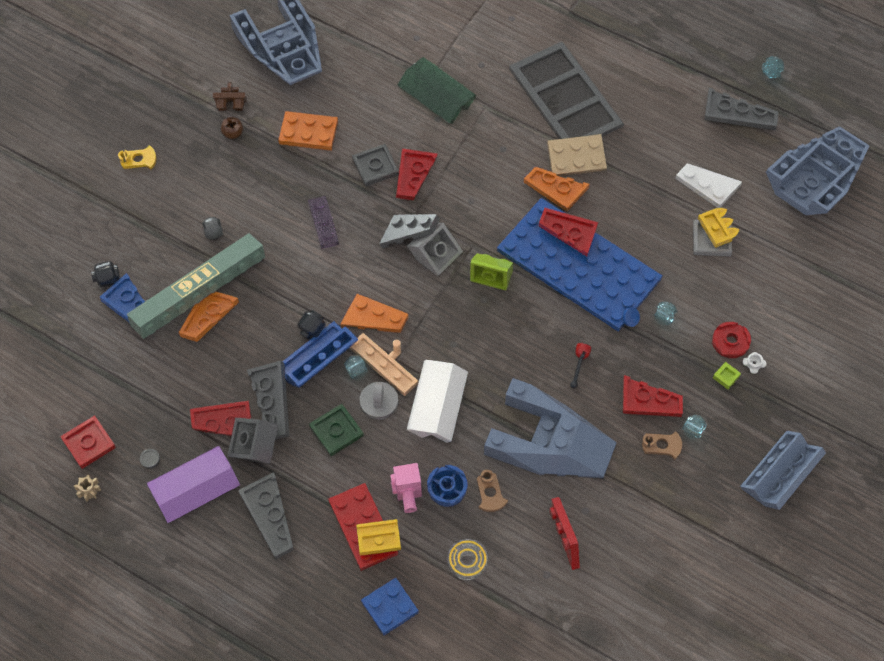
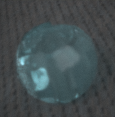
[653,301,678,325]
[344,355,368,379]
[682,414,707,439]

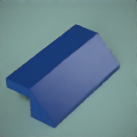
[283,321,358,388]

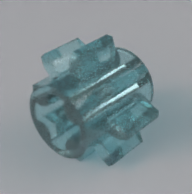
[762,56,784,78]

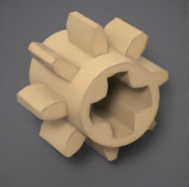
[74,475,101,502]

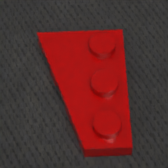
[396,149,438,201]
[539,208,598,256]
[623,375,683,417]
[190,401,251,436]

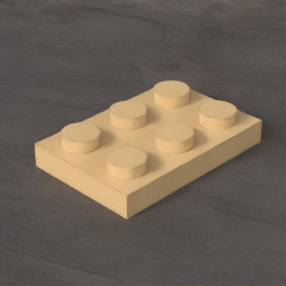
[547,134,607,176]

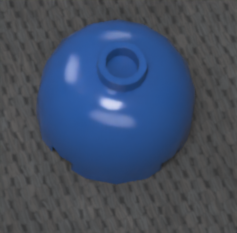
[427,465,468,507]

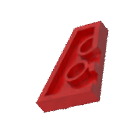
[549,497,580,570]

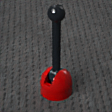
[570,343,592,389]

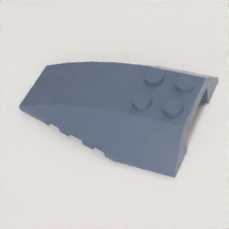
[766,126,869,215]

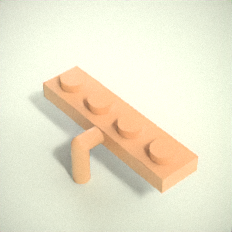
[350,333,418,396]

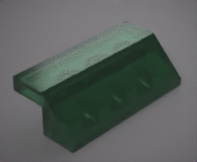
[397,57,477,124]

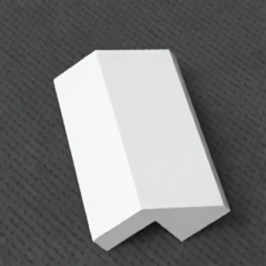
[407,360,468,443]

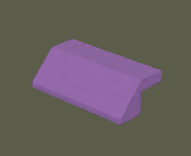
[147,446,240,523]

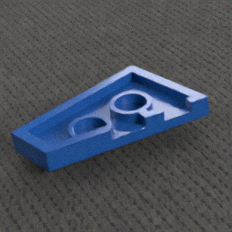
[100,273,145,322]

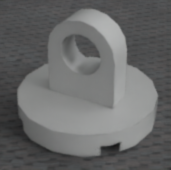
[360,382,399,420]

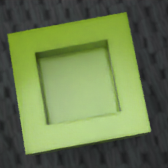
[713,362,741,389]

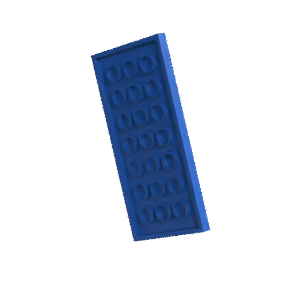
[497,198,662,332]

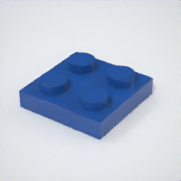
[361,578,419,635]

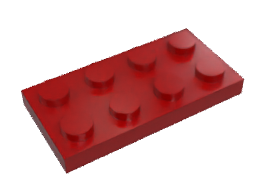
[328,483,398,571]

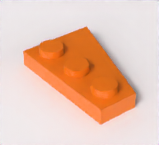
[524,167,590,212]

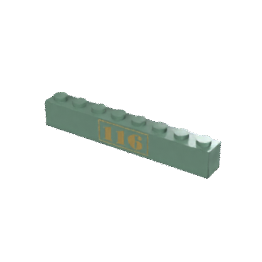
[127,233,265,339]

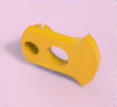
[118,145,157,169]

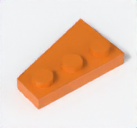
[179,292,239,342]
[340,294,409,333]

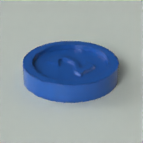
[623,308,640,327]

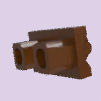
[213,82,247,111]

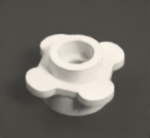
[743,352,766,374]

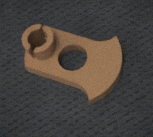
[642,431,682,460]
[477,470,508,512]

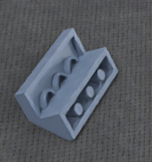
[740,431,826,510]

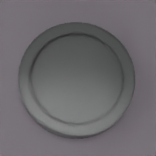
[140,449,160,469]

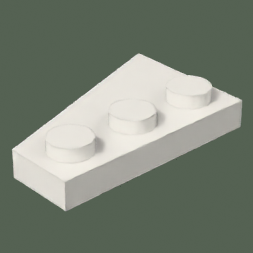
[675,163,742,208]

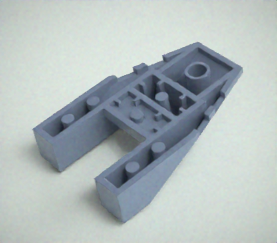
[230,0,322,85]
[484,378,617,478]

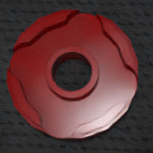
[712,322,751,358]

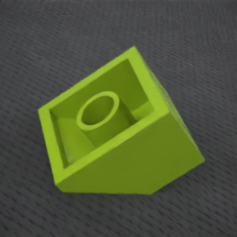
[470,253,513,291]

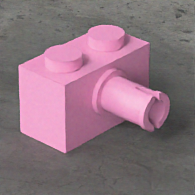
[390,463,422,513]

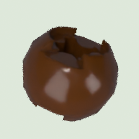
[220,117,243,139]

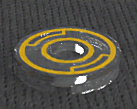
[447,539,488,580]

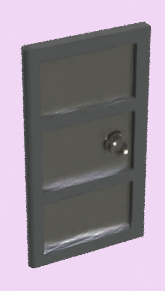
[509,42,624,139]

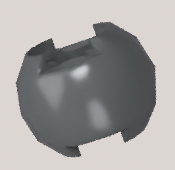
[202,217,223,240]

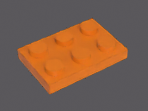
[278,111,338,151]

